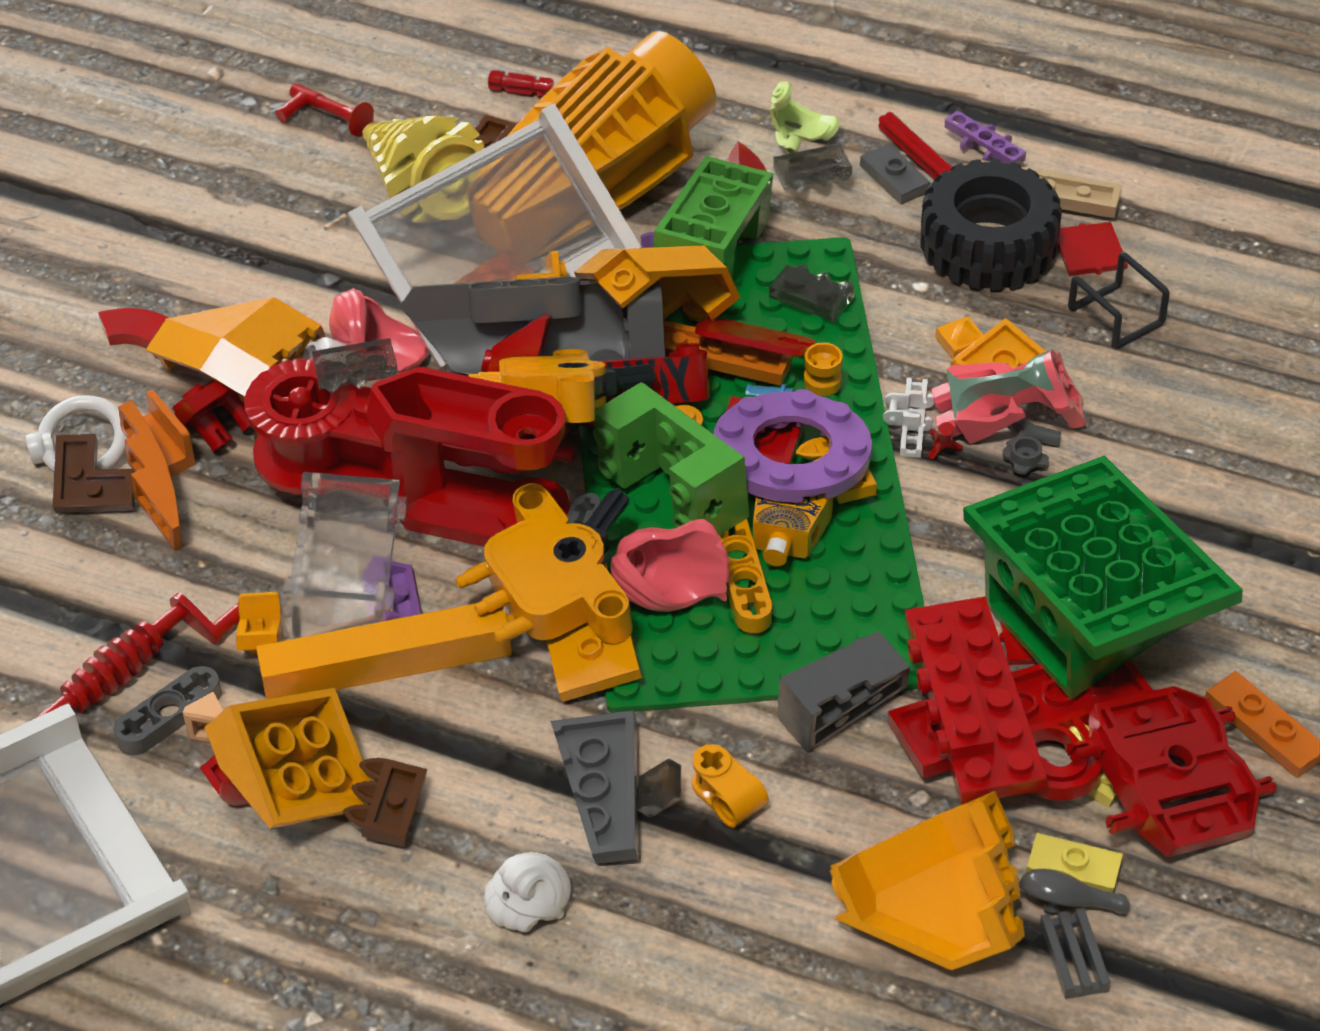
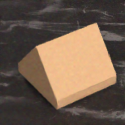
[183,692,223,743]

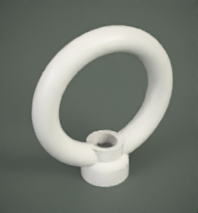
[26,395,127,471]

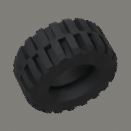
[920,159,1062,292]

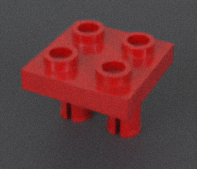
[172,379,252,453]

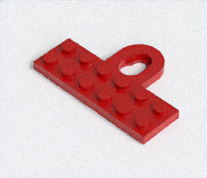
[888,660,1153,801]

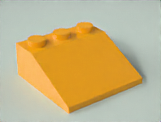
[205,687,371,829]

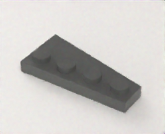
[551,710,639,864]

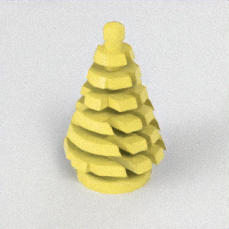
[363,116,485,223]

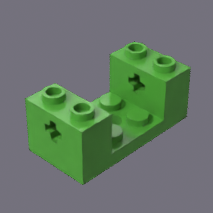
[653,156,774,278]
[593,382,749,536]

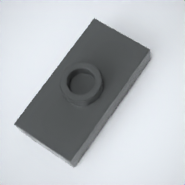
[860,144,930,204]

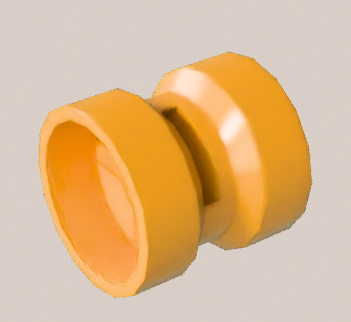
[804,343,843,396]

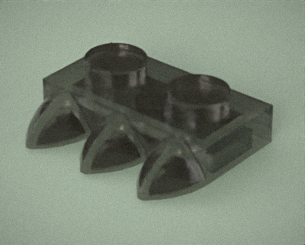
[773,143,853,192]
[769,264,854,322]
[312,338,398,394]

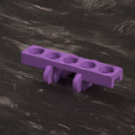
[944,111,1026,164]

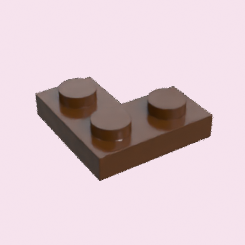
[52,434,135,513]

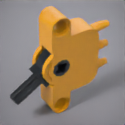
[468,349,656,423]
[455,483,633,644]

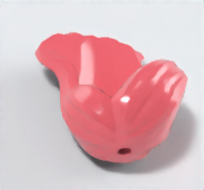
[329,288,429,377]
[611,519,730,612]

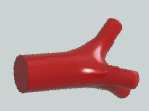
[928,422,963,460]

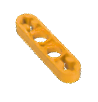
[719,518,772,633]

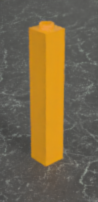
[256,603,516,699]

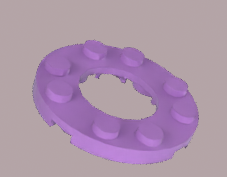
[714,389,872,503]

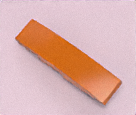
[118,400,182,551]

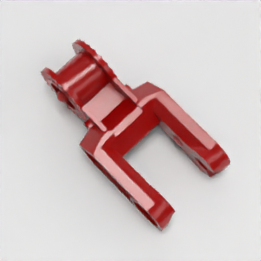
[244,358,570,547]

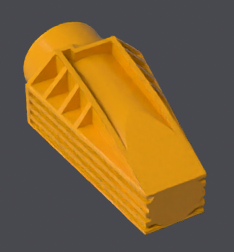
[465,31,717,267]

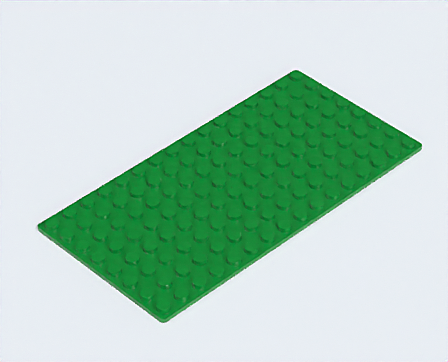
[579,237,924,713]

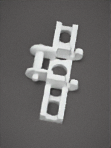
[883,378,934,458]

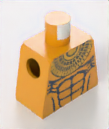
[753,493,833,566]

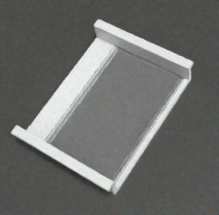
[348,103,642,372]
[0,703,191,1005]

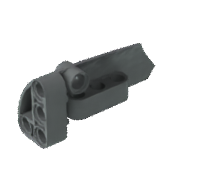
[399,277,665,374]

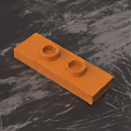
[1205,670,1320,778]

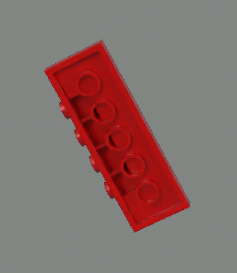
[905,596,1047,804]

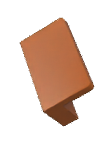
[143,389,196,477]

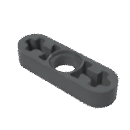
[114,666,221,755]

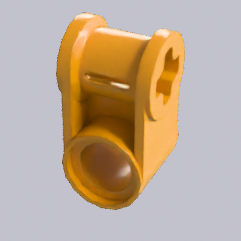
[692,744,769,828]

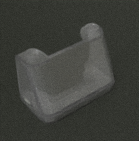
[283,472,407,639]

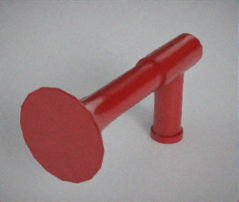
[275,83,374,137]

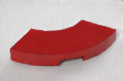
[98,308,169,358]

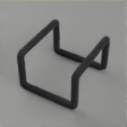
[1068,252,1170,348]

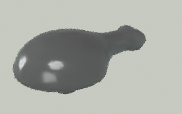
[1019,868,1130,914]

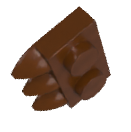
[343,758,427,847]

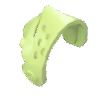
[770,81,840,155]

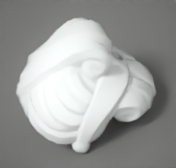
[483,852,571,932]

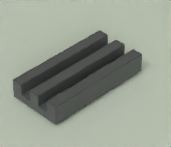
[1040,908,1110,999]

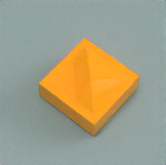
[935,316,984,359]

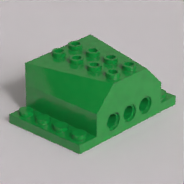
[963,455,1243,700]

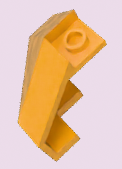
[573,245,740,321]
[145,297,326,403]
[830,791,1025,971]

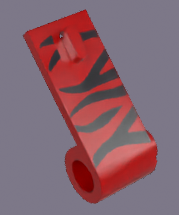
[599,343,710,403]

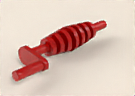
[36,593,240,718]

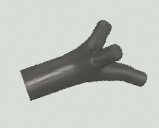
[1006,418,1061,446]

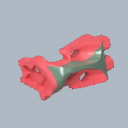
[931,350,1087,444]

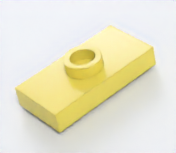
[1026,833,1123,893]

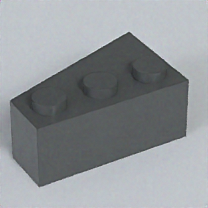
[777,631,910,753]

